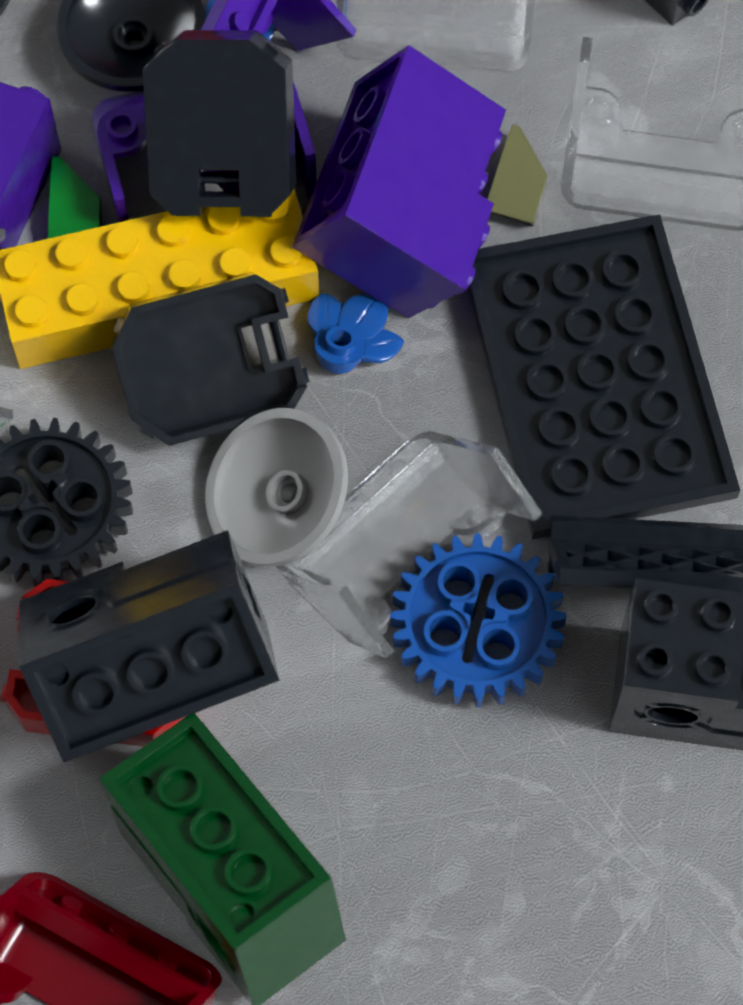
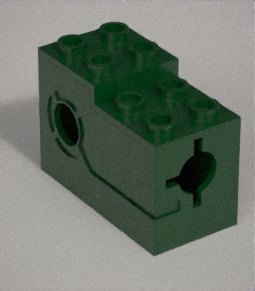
[99,713,346,1005]

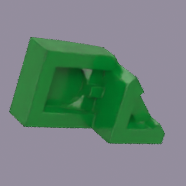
[48,157,102,239]

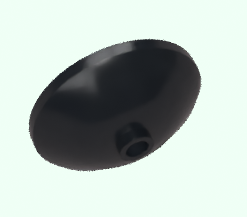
[56,0,206,92]

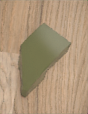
[488,124,548,226]

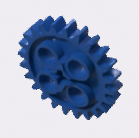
[390,533,567,708]

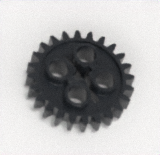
[0,418,133,587]

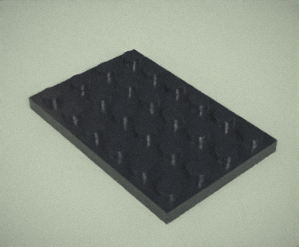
[468,214,741,540]

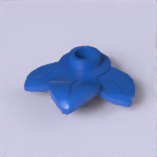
[307,293,404,374]

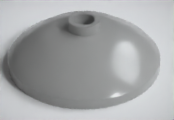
[205,408,348,567]

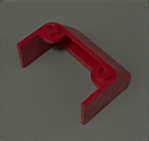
[0,872,222,1005]

